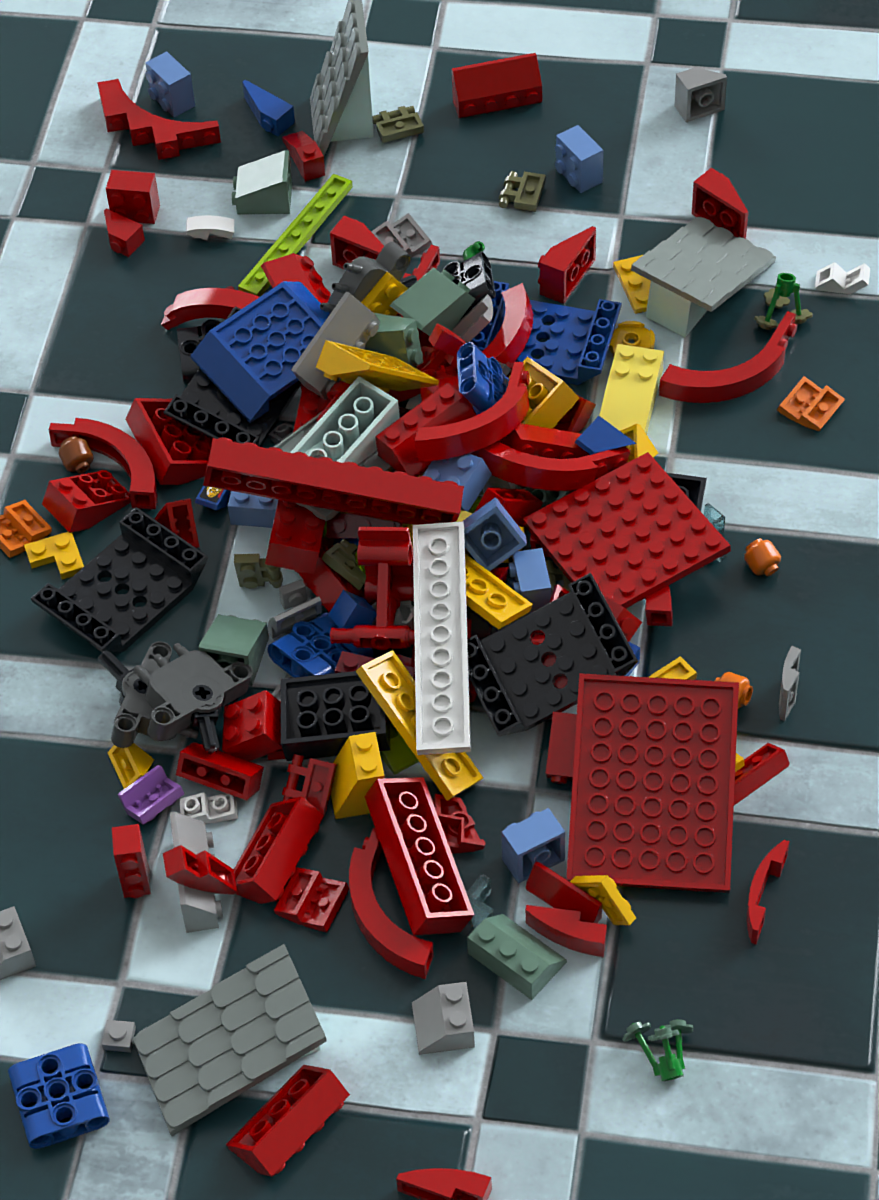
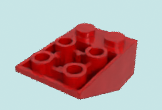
[42,470,131,533]

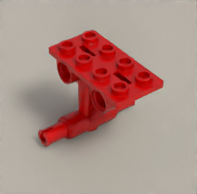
[330,527,415,650]

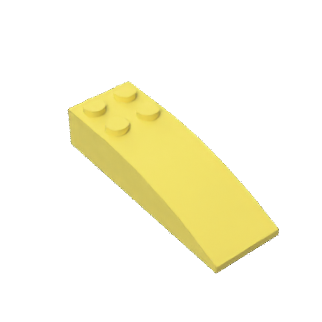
[599,344,664,435]

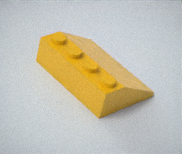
[316,340,439,392]
[499,356,579,441]

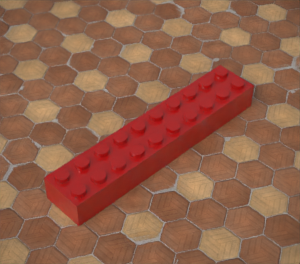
[265,386,330,574]
[203,437,464,525]

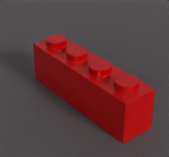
[500,423,590,459]

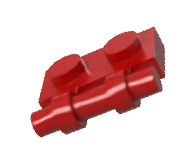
[282,754,337,816]

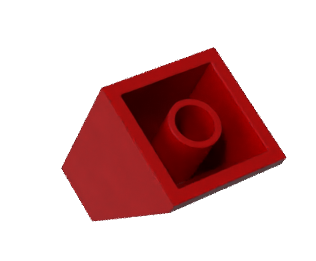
[546,712,577,784]

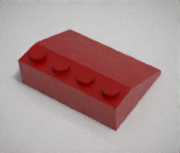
[125,398,213,485]

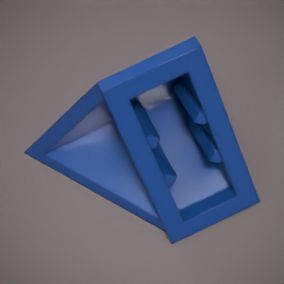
[575,416,637,455]

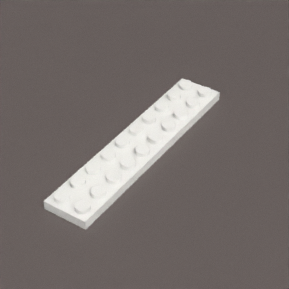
[413,521,471,755]

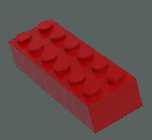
[365,777,474,935]

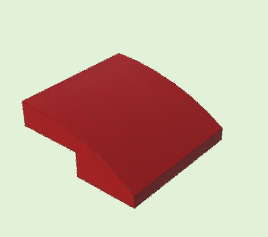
[274,867,349,932]

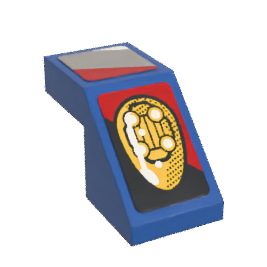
[195,486,230,510]

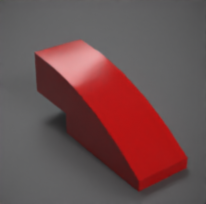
[428,323,466,368]
[163,845,238,895]
[525,905,607,958]
[396,1168,492,1200]

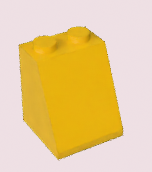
[330,732,385,819]

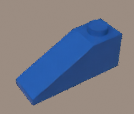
[242,80,295,136]

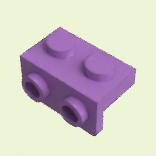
[118,765,185,824]

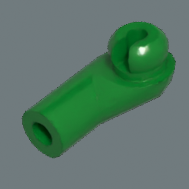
[463,241,485,261]

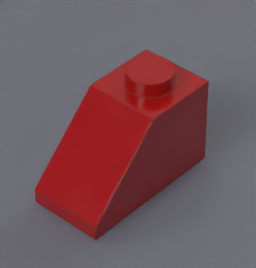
[104,208,145,257]

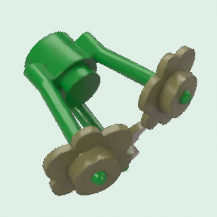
[754,273,813,330]

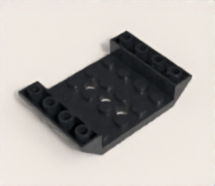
[164,306,301,447]
[31,507,208,652]
[468,573,638,736]

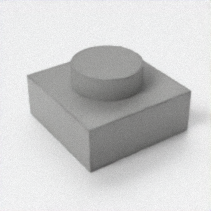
[279,579,307,610]
[102,1020,136,1052]

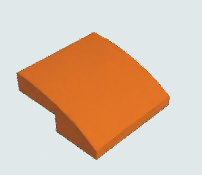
[777,376,845,431]
[0,500,52,558]

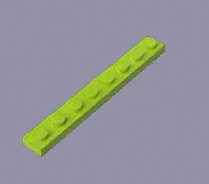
[238,173,353,297]

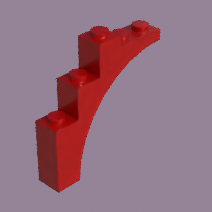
[97,79,221,160]

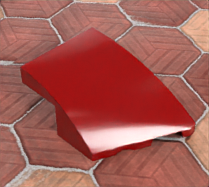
[432,794,485,854]

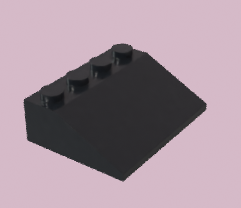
[281,671,391,761]

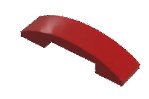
[747,840,790,944]

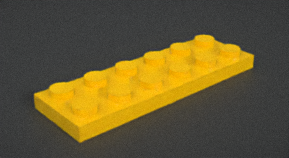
[407,525,533,630]
[356,650,483,801]

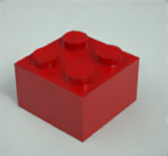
[106,170,160,224]
[222,690,282,761]

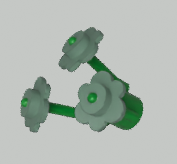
[622,1019,693,1081]

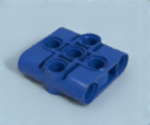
[457,342,510,415]
[267,612,374,678]
[8,1043,110,1149]

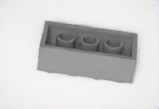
[291,291,380,400]
[170,812,223,933]

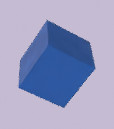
[328,590,377,628]

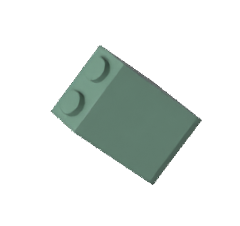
[232,150,292,214]
[390,268,475,336]
[365,313,423,368]
[198,614,269,686]

